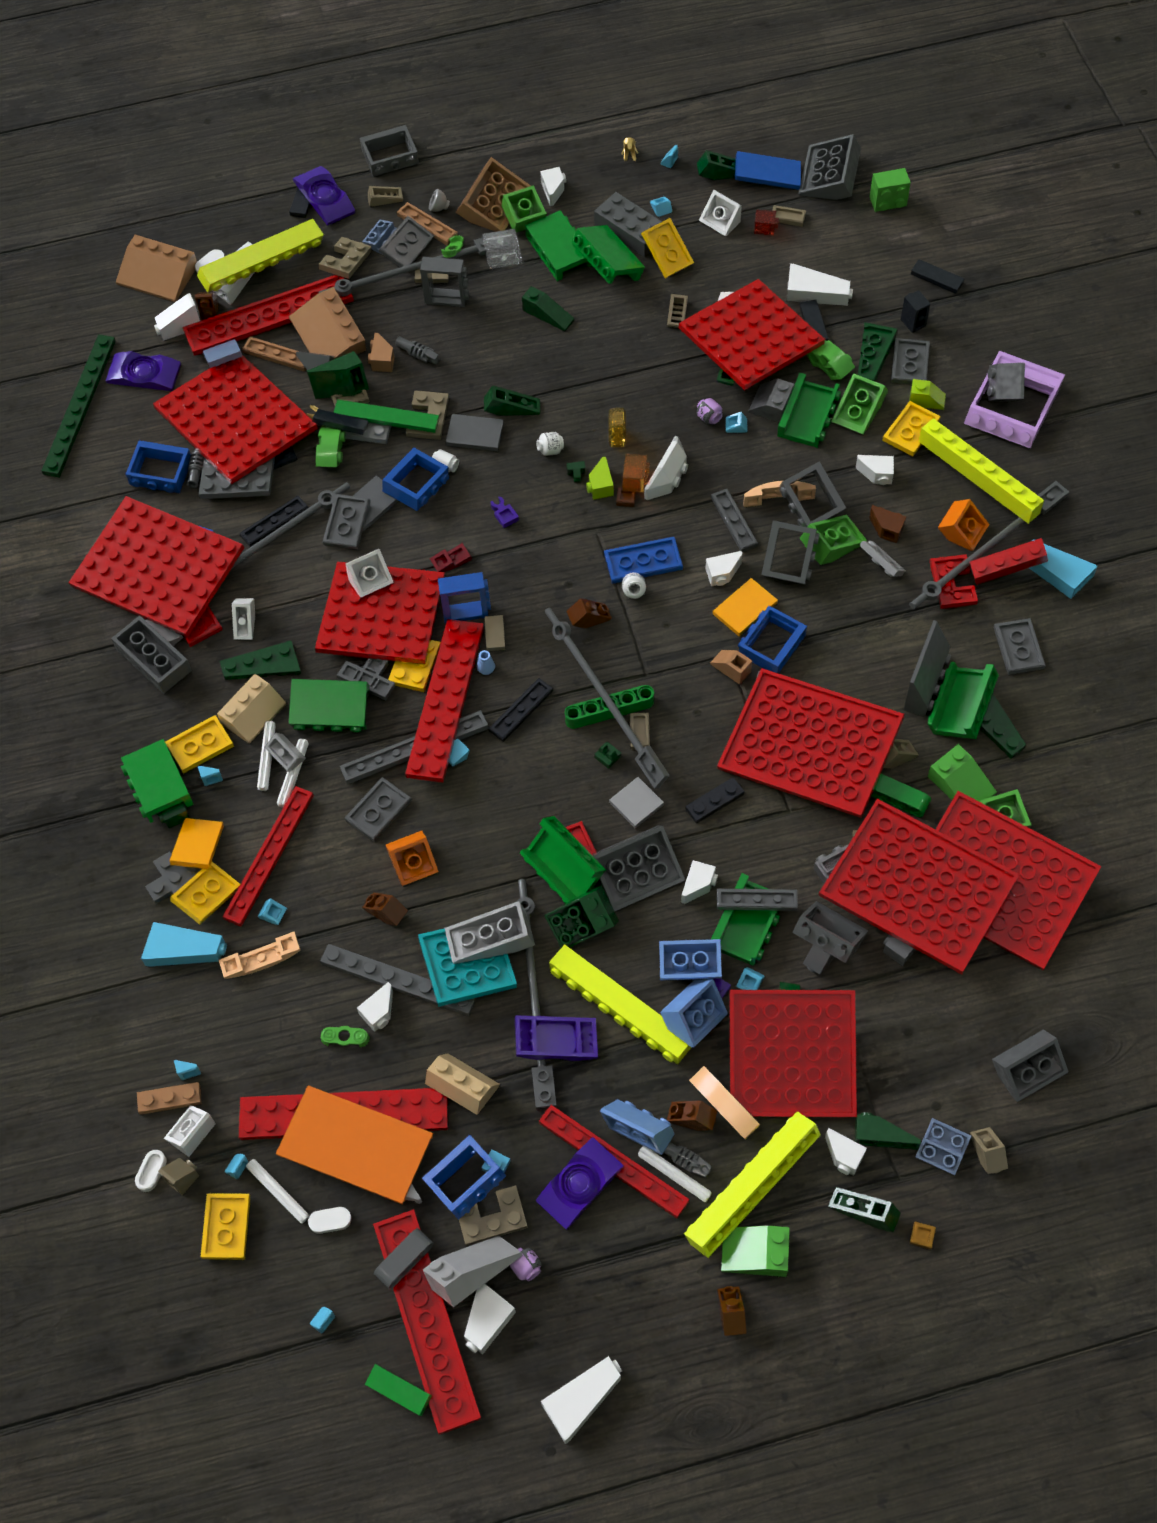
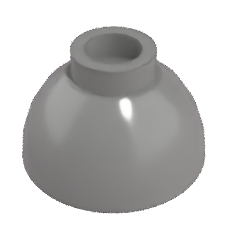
[429,189,450,212]

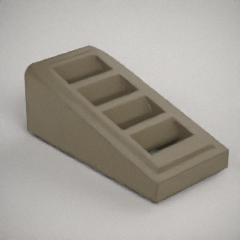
[368,186,403,206]
[667,294,688,328]

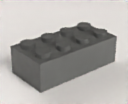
[594,192,662,258]
[111,615,192,694]

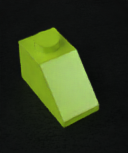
[909,379,946,410]
[586,457,614,500]

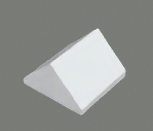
[699,190,742,236]
[346,549,394,597]
[164,1105,216,1157]

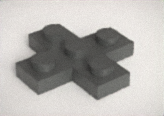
[337,658,395,701]
[145,851,203,904]

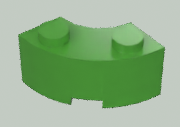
[807,340,855,380]
[316,426,346,467]

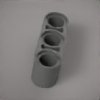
[374,1228,434,1289]

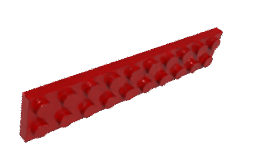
[182,275,354,356]
[405,619,484,783]
[239,1088,448,1140]
[373,1209,481,1435]

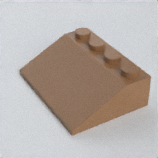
[456,157,531,233]
[116,235,197,302]
[289,287,366,359]

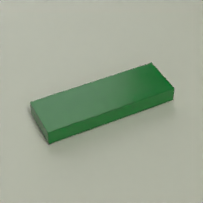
[365,1364,432,1416]

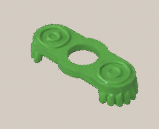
[441,235,464,258]
[320,1026,370,1047]

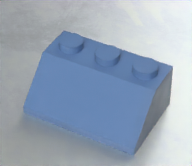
[659,939,722,980]
[660,979,728,1047]
[600,1099,674,1155]

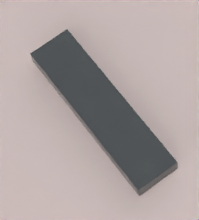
[711,489,758,552]
[717,889,798,911]

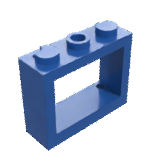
[126,440,191,493]
[382,448,449,511]
[438,572,491,624]
[738,606,807,674]
[422,1135,506,1220]

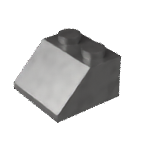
[987,363,1025,402]
[748,379,794,422]

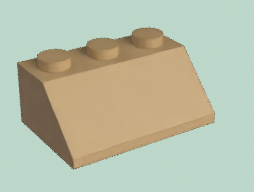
[217,674,286,744]
[425,1054,500,1115]

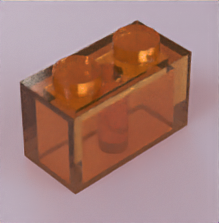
[622,454,650,492]

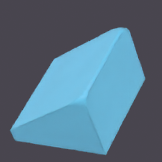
[660,145,678,168]
[650,197,672,217]
[726,412,747,433]
[449,739,470,766]
[198,766,223,786]
[258,898,287,925]
[736,967,765,990]
[174,1060,201,1080]
[225,1154,248,1179]
[310,1307,335,1334]

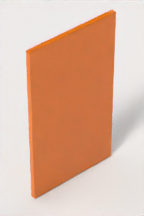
[276,1085,433,1204]

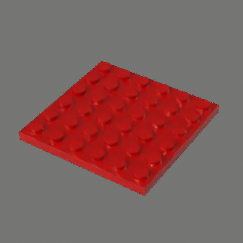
[678,279,825,390]
[315,562,445,664]
[730,990,857,1117]

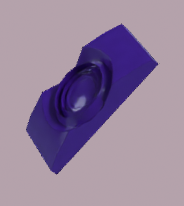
[293,166,355,226]
[106,351,181,391]
[515,1015,598,1061]
[536,1137,624,1230]

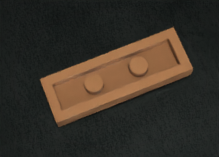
[137,1082,202,1115]

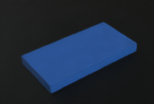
[735,151,801,190]
[604,537,683,584]

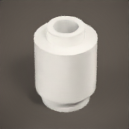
[432,449,459,472]

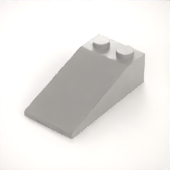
[445,901,535,964]
[423,1236,523,1307]

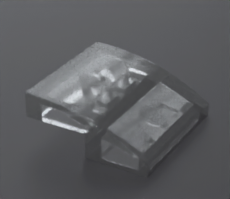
[482,229,522,269]

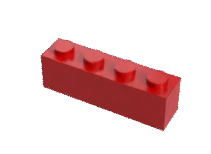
[970,538,1048,585]

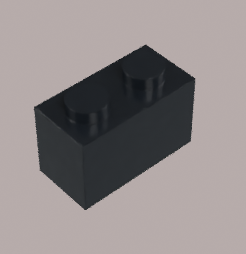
[901,290,931,333]

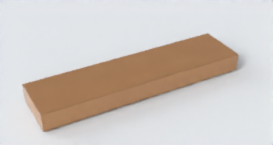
[397,202,458,246]
[242,337,306,372]

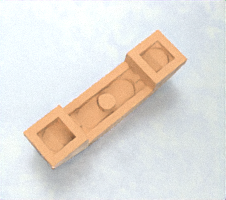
[743,481,816,507]
[219,932,300,979]
[689,1066,760,1139]

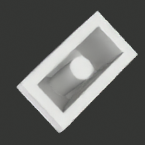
[540,167,566,206]
[856,455,894,485]
[705,551,742,586]
[232,598,255,639]
[681,860,718,904]
[357,982,393,1032]
[825,1128,867,1176]

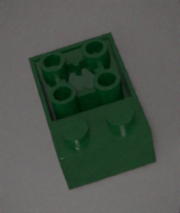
[307,351,369,399]
[544,886,619,948]

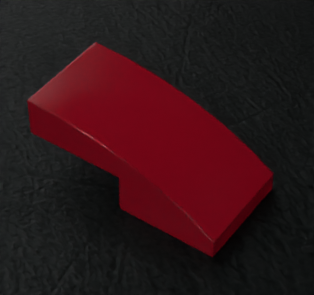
[430,543,472,572]

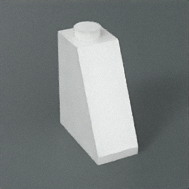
[154,293,200,341]
[464,1284,516,1354]

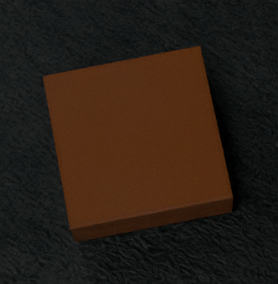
[616,488,636,507]

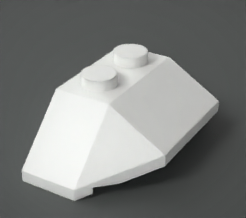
[644,436,688,500]

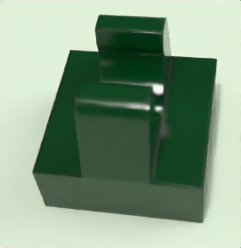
[567,461,585,482]
[594,742,621,769]

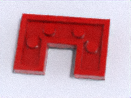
[929,554,978,609]

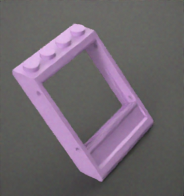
[964,351,1065,448]

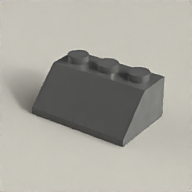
[992,1030,1068,1102]

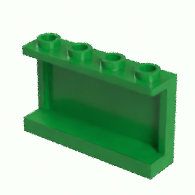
[525,211,592,281]
[572,225,645,284]
[777,372,841,448]
[928,662,999,739]
[289,679,370,732]
[121,739,194,823]
[520,816,606,904]
[711,873,780,966]

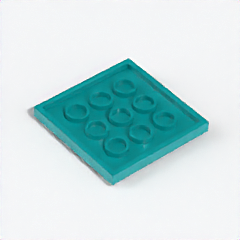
[418,928,517,1007]

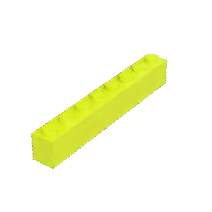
[197,219,324,292]
[918,418,1044,524]
[549,944,692,1064]
[684,1112,821,1258]

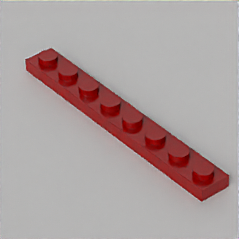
[223,786,314,927]
[539,1105,689,1218]

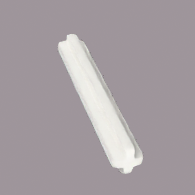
[257,721,276,791]
[277,739,309,808]
[638,1146,711,1202]
[246,1159,309,1223]

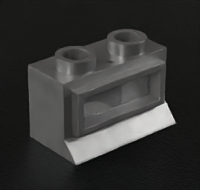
[814,845,848,884]

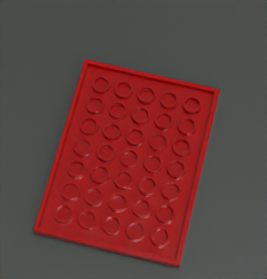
[153,355,318,484]
[68,496,245,637]
[717,668,905,818]
[935,791,1102,970]
[819,799,1020,974]

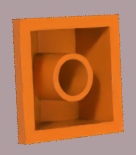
[938,499,989,551]
[386,831,439,886]

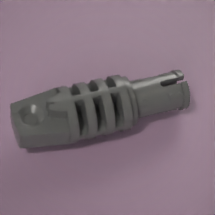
[395,336,440,365]
[187,448,204,488]
[663,1142,713,1178]

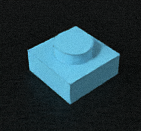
[482,1149,510,1172]

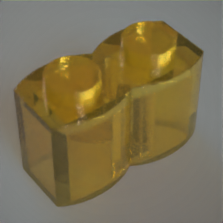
[608,408,626,447]

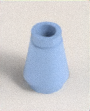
[477,650,495,675]

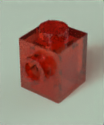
[754,209,779,235]

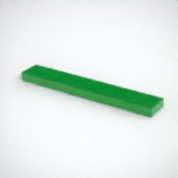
[334,399,439,433]

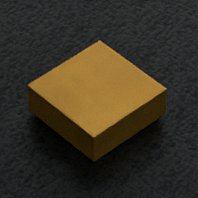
[910,1222,936,1250]

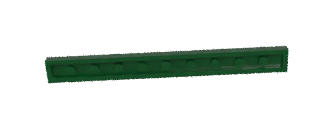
[41,334,116,478]

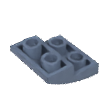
[362,219,397,255]
[203,339,242,368]
[915,1118,971,1175]

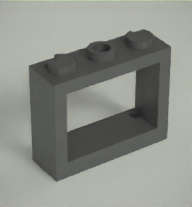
[360,125,419,177]
[420,257,470,307]
[779,461,846,527]
[762,521,820,584]
[792,901,868,963]

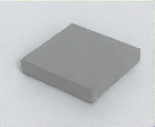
[609,777,664,828]

